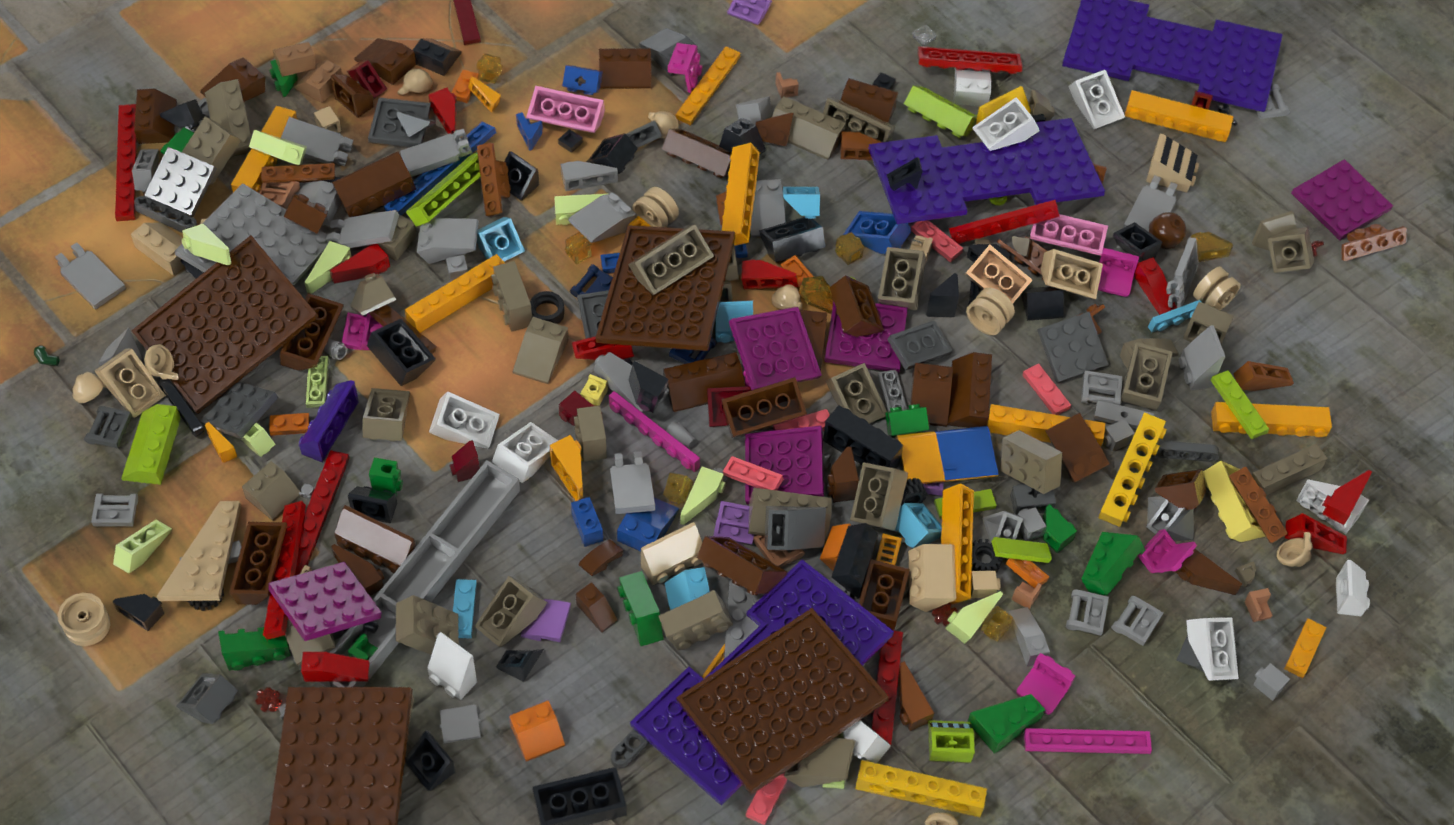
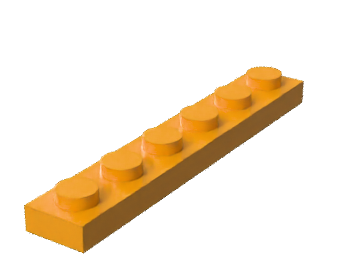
[676,46,741,126]

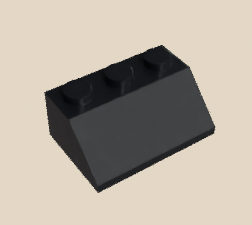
[759,217,826,262]
[367,318,436,386]
[832,523,878,598]

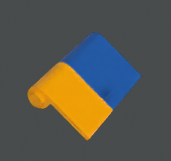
[896,426,999,484]

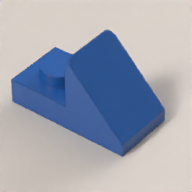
[516,112,543,151]

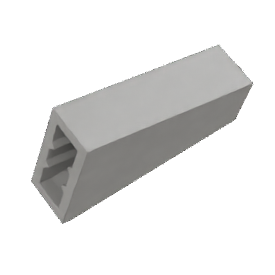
[593,352,669,415]

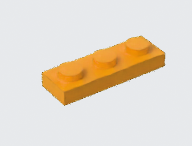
[1284,618,1326,678]

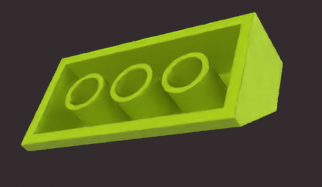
[904,85,977,138]
[121,404,181,485]

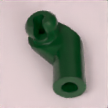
[34,345,60,366]

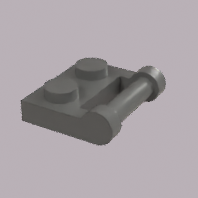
[84,406,132,448]

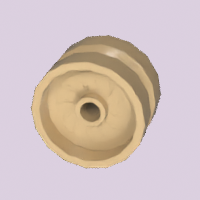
[632,187,679,227]
[1193,266,1241,310]
[966,288,1015,335]
[58,593,111,646]

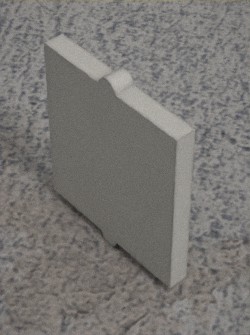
[439,705,481,743]

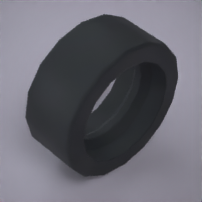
[530,291,565,324]

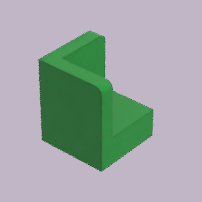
[348,633,378,660]

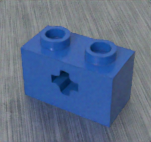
[562,65,603,95]
[571,497,603,547]

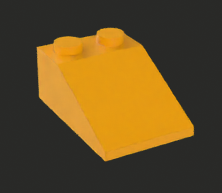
[550,435,583,501]

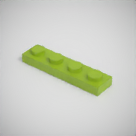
[1211,370,1269,440]

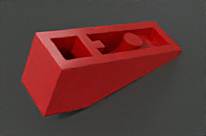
[428,87,457,134]
[330,244,390,284]
[1134,258,1177,315]
[741,260,799,289]
[572,336,634,360]
[1322,470,1372,525]
[1285,513,1347,554]
[301,652,370,682]

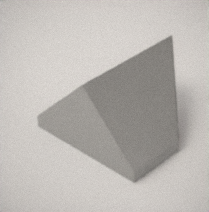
[736,96,773,125]
[99,327,143,365]
[1146,496,1185,534]
[982,511,1023,542]

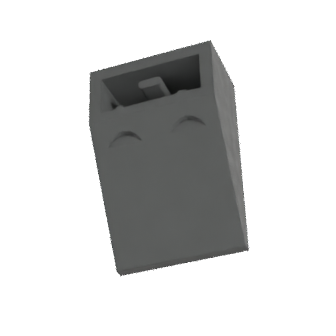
[764,506,826,550]

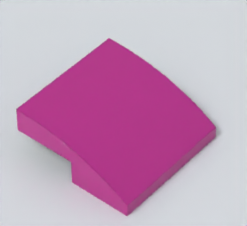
[341,312,383,350]

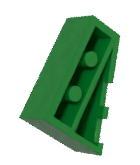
[1081,532,1145,596]
[617,571,664,647]
[218,627,291,671]
[967,694,1045,754]

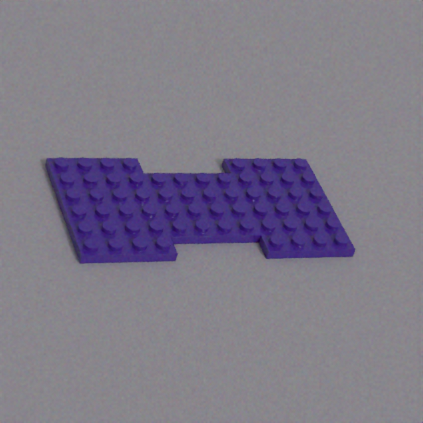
[1062,0,1283,112]
[869,118,1105,224]
[630,560,894,806]

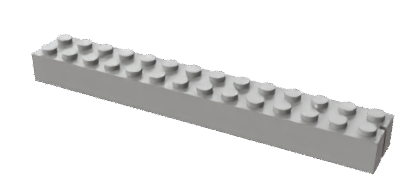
[318,460,520,687]

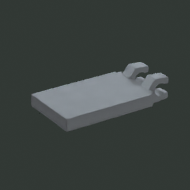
[281,117,353,166]
[400,129,472,177]
[1123,175,1178,232]
[326,210,399,248]
[1166,237,1199,308]
[55,242,126,310]
[610,451,655,514]

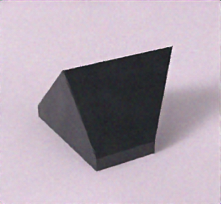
[496,649,544,682]

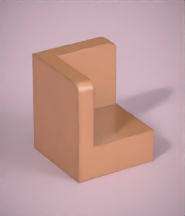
[775,72,799,99]
[1012,582,1042,609]
[1245,588,1272,622]

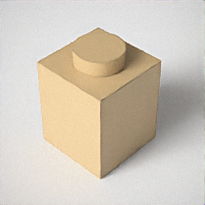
[314,106,341,133]
[971,571,1000,598]

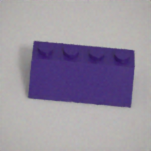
[299,380,359,463]

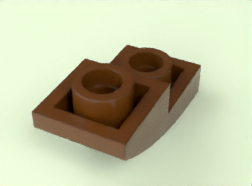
[579,539,624,576]

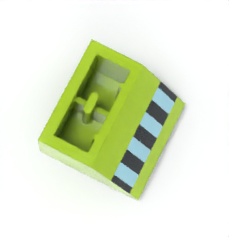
[928,720,975,763]

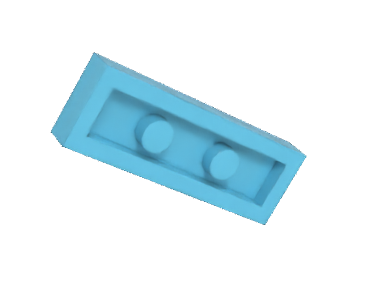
[1148,300,1202,333]
[453,579,477,638]

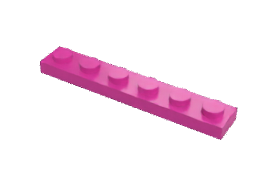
[609,391,700,472]
[1024,728,1152,754]

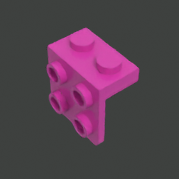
[667,43,702,93]
[1098,248,1139,297]
[1138,529,1197,573]
[1016,653,1075,715]

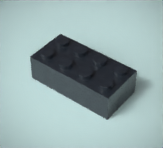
[823,405,903,469]
[532,767,627,825]

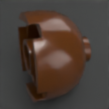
[1149,212,1186,249]

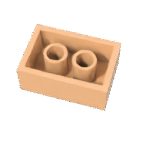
[965,245,1032,304]

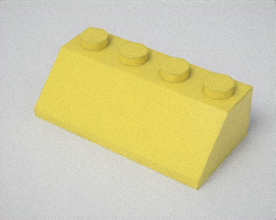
[1203,461,1266,542]

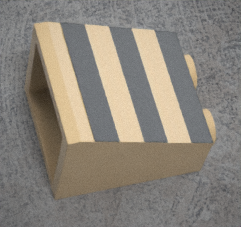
[1146,133,1199,193]

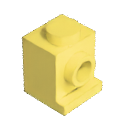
[580,374,608,406]

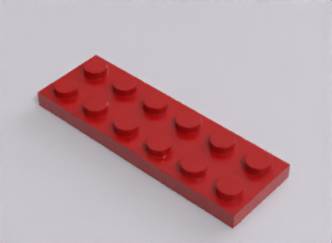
[917,46,1022,74]

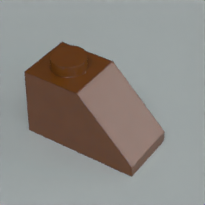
[576,582,618,633]

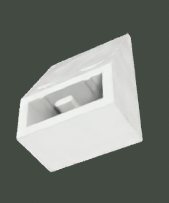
[1296,479,1369,535]

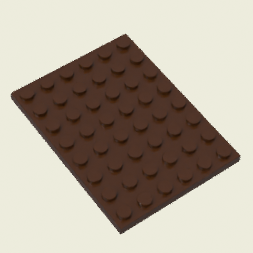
[595,225,736,351]
[131,235,319,414]
[676,608,889,795]
[269,687,413,825]

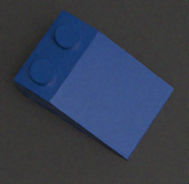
[843,211,911,254]
[617,498,679,552]

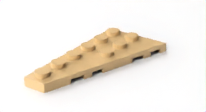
[157,501,241,601]

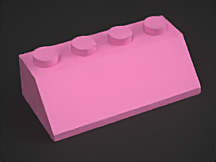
[526,86,605,133]
[1030,214,1108,256]

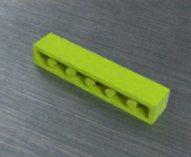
[406,152,481,227]

